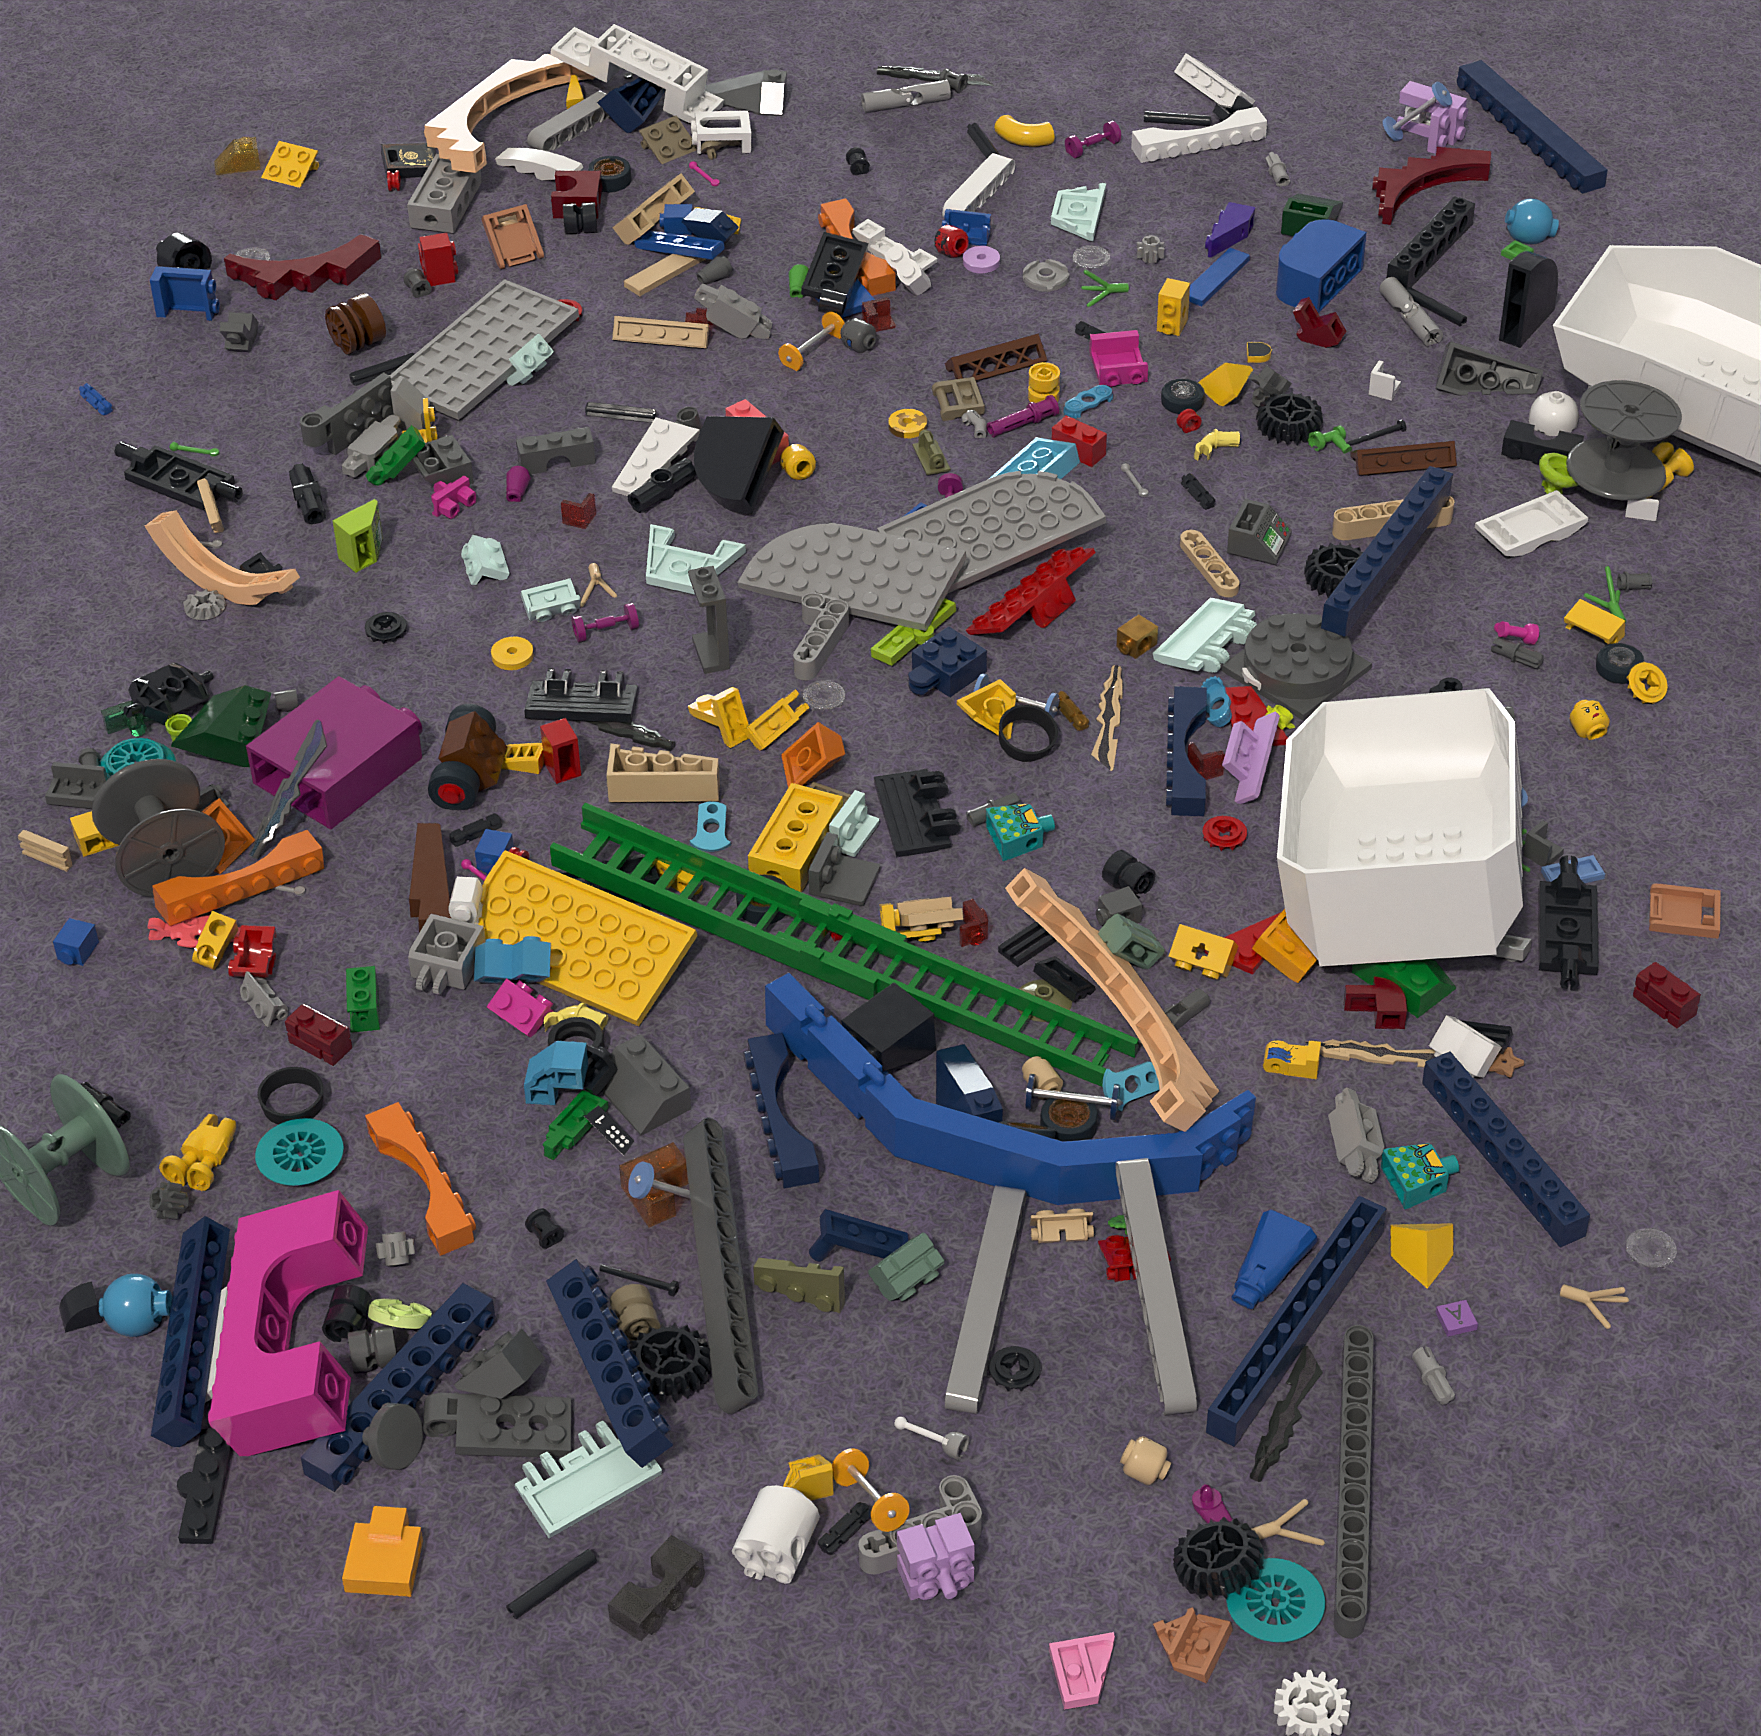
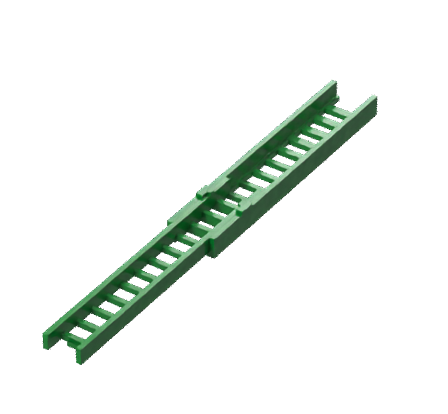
[550,803,1139,1087]

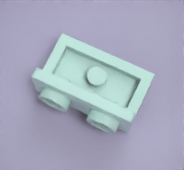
[506,334,554,386]
[461,535,509,585]
[521,578,581,622]

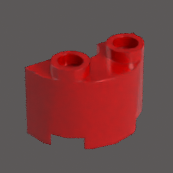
[228,925,277,978]

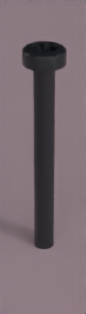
[1346,419,1406,446]
[599,1264,679,1297]

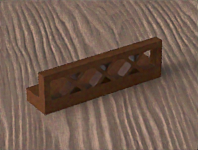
[945,333,1048,381]
[1350,441,1457,475]

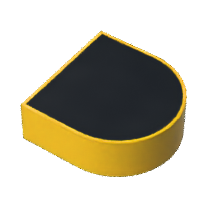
[1247,342,1271,363]

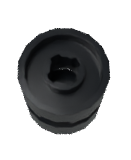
[563,202,597,234]
[1102,849,1156,899]
[322,1284,373,1343]

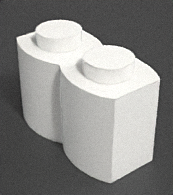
[885,243,931,295]
[449,877,483,925]
[1429,1015,1502,1078]

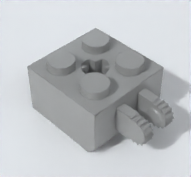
[408,914,486,995]

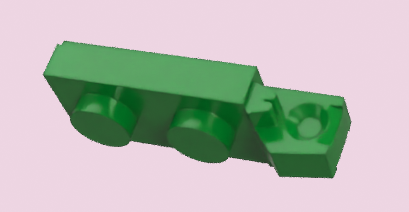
[365,425,425,486]
[543,1090,608,1160]

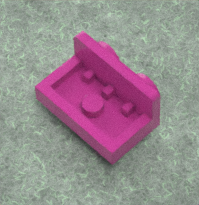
[487,978,554,1038]

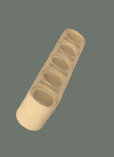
[1332,496,1455,540]

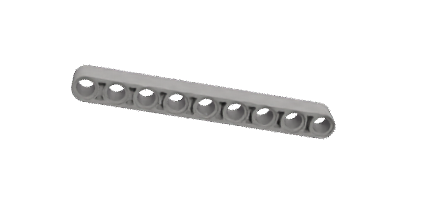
[1116,1158,1197,1415]
[945,1185,1026,1414]

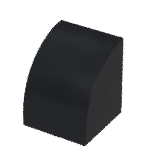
[59,1281,102,1333]

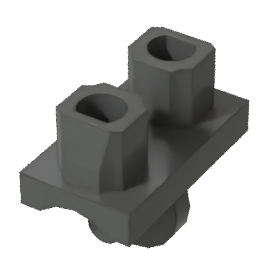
[1248,365,1292,407]

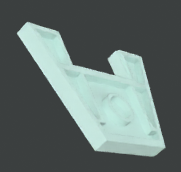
[646,524,746,594]

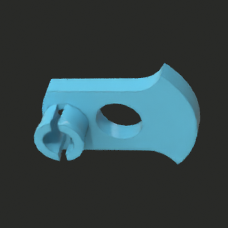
[689,802,731,852]
[1103,1061,1159,1111]

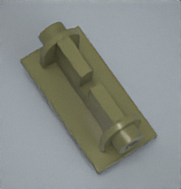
[912,430,951,475]

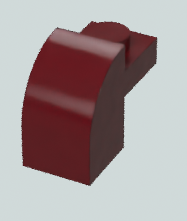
[1293,297,1347,348]
[1343,977,1407,1029]

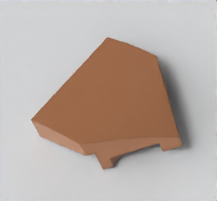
[1153,1607,1233,1683]

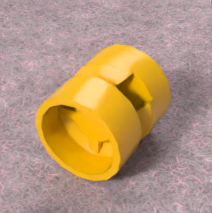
[1028,362,1060,403]

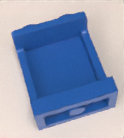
[150,266,220,321]

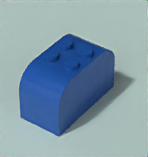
[1276,220,1367,313]

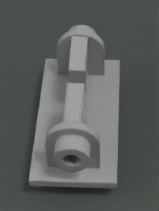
[240,971,288,1028]

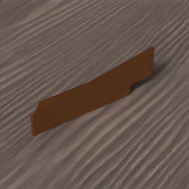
[409,823,452,933]

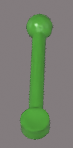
[169,442,219,456]

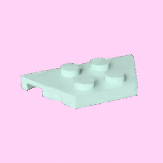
[1051,183,1106,241]

